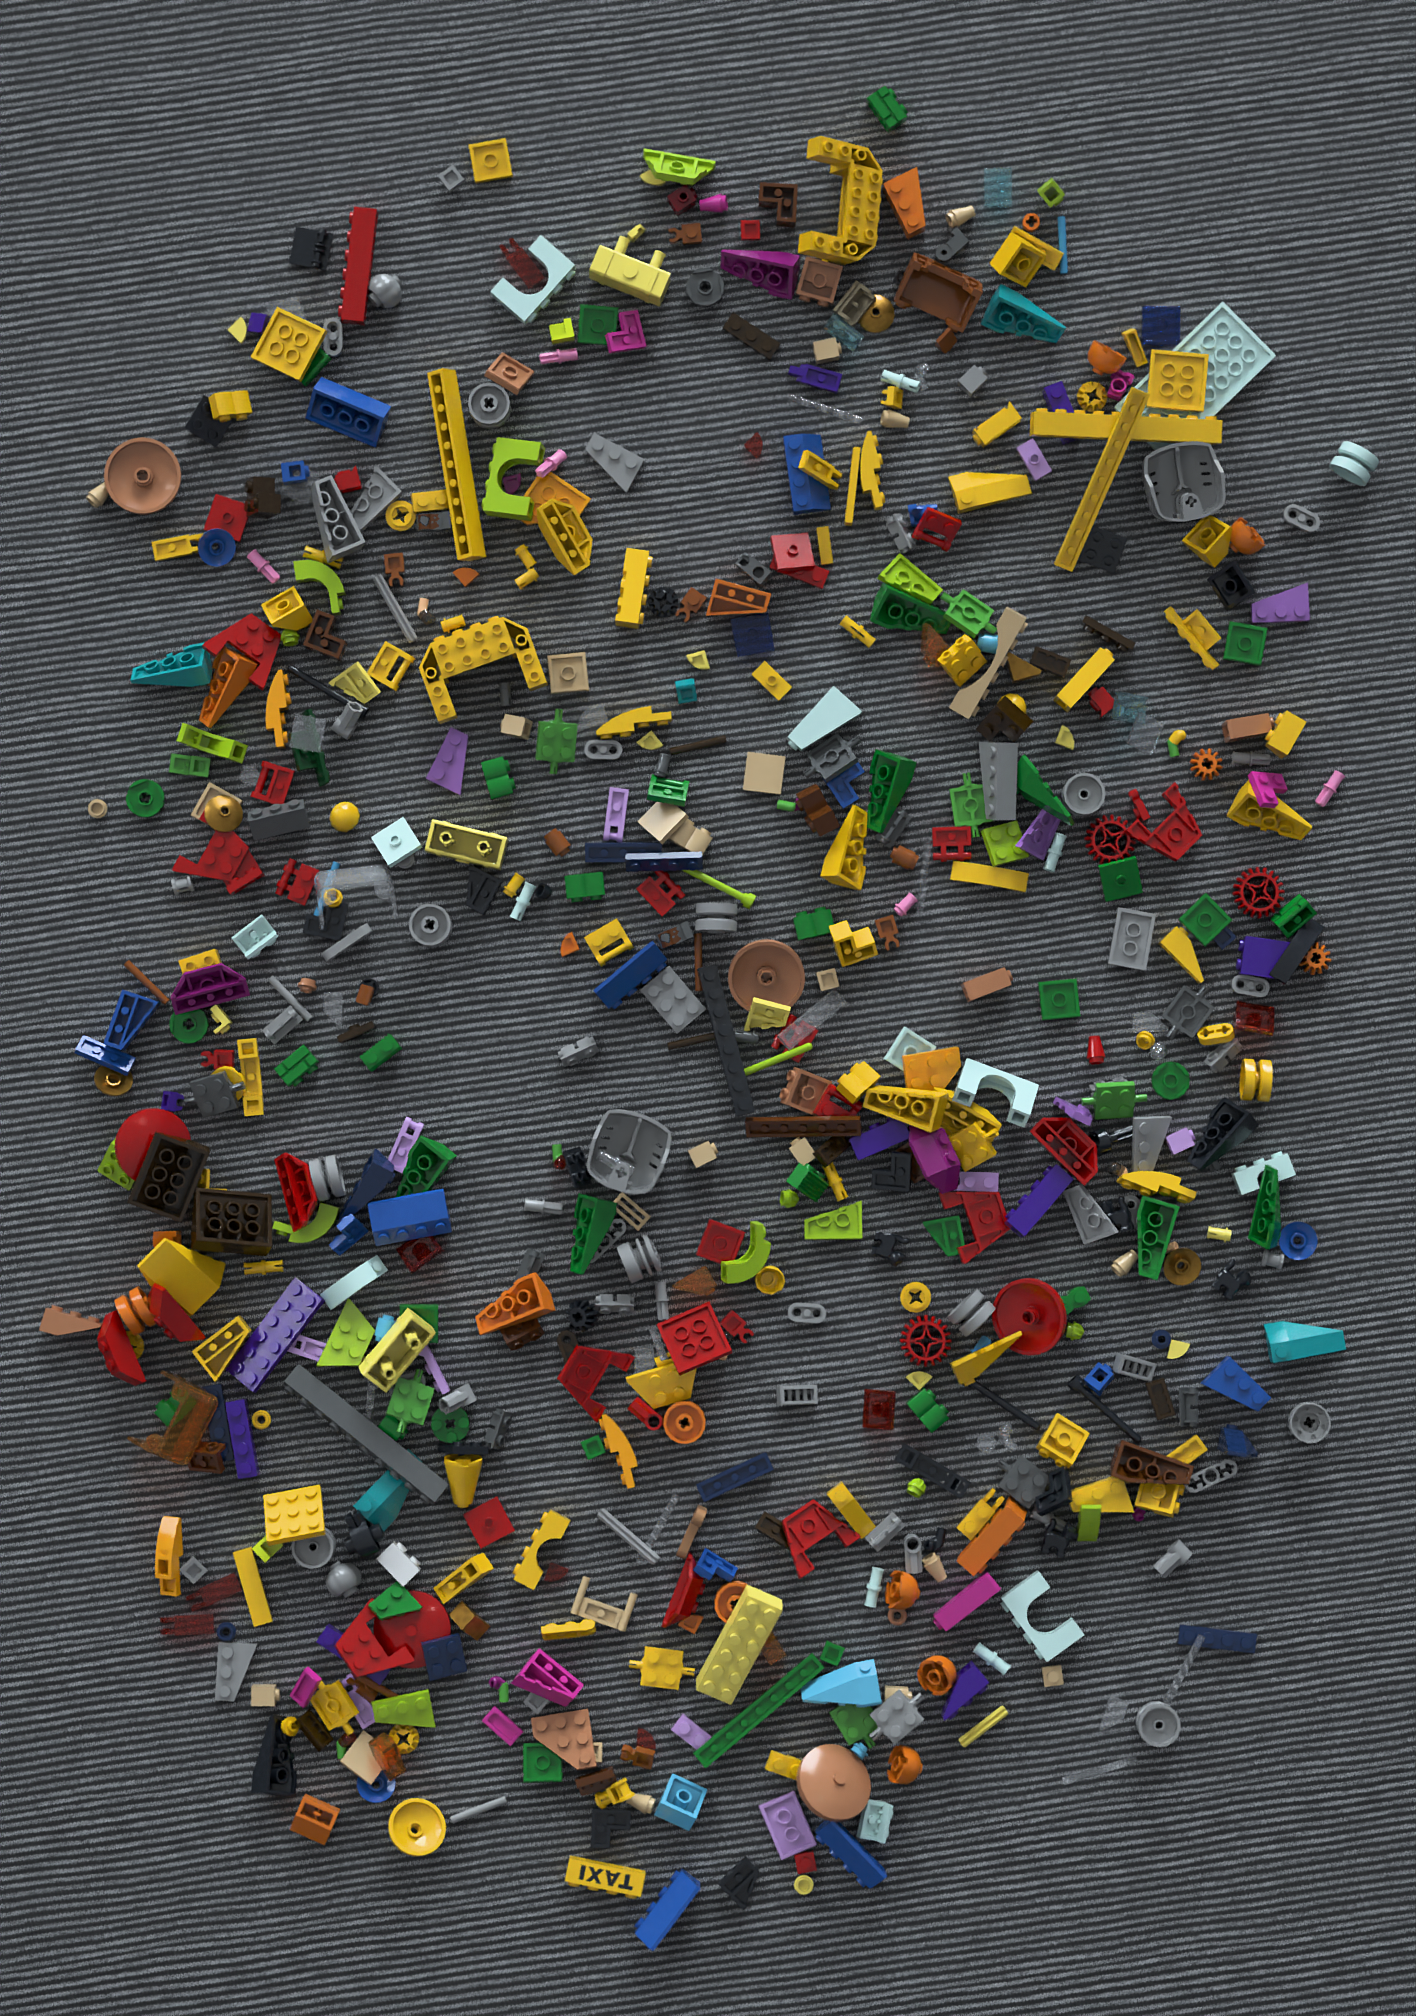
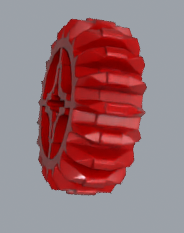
[1084,814,1136,865]
[1232,867,1285,919]
[900,1315,952,1367]

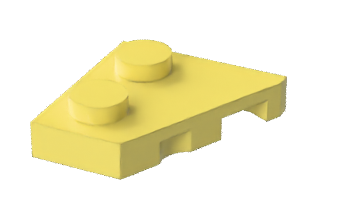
[329,661,381,704]
[744,997,791,1031]

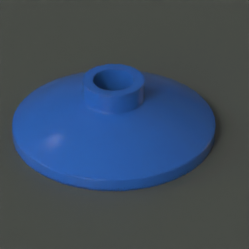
[198,528,236,567]
[1279,1222,1317,1260]
[357,1767,396,1803]

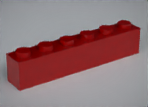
[338,206,378,326]

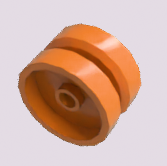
[114,1286,156,1336]
[663,1400,706,1444]
[715,1580,748,1623]

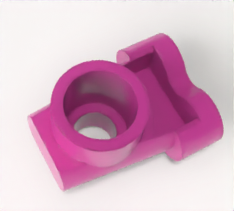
[1107,370,1134,401]

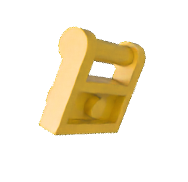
[367,641,415,691]
[584,918,634,967]

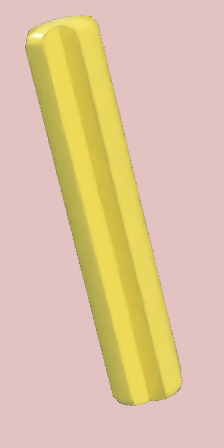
[958,1706,1008,1747]

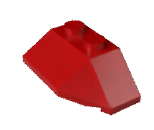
[1029,1118,1098,1186]
[274,1153,317,1232]
[148,1283,206,1342]
[97,1310,146,1386]
[661,1552,706,1628]

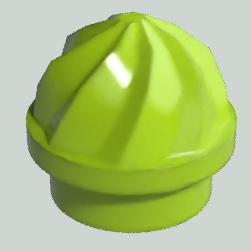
[281,629,300,646]
[780,1189,799,1208]
[1066,1321,1084,1340]
[906,1478,926,1498]

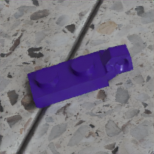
[788,364,842,393]

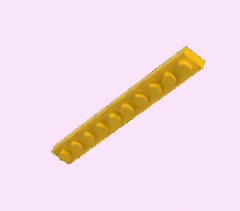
[1054,387,1150,572]

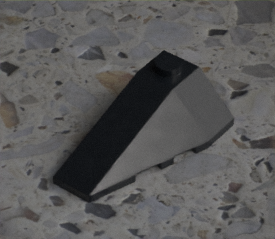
[1187,1097,1258,1171]
[251,1714,297,1797]

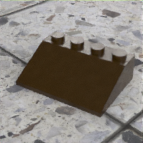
[127,1131,210,1223]
[191,1187,272,1256]

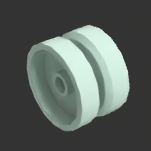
[1329,441,1379,486]

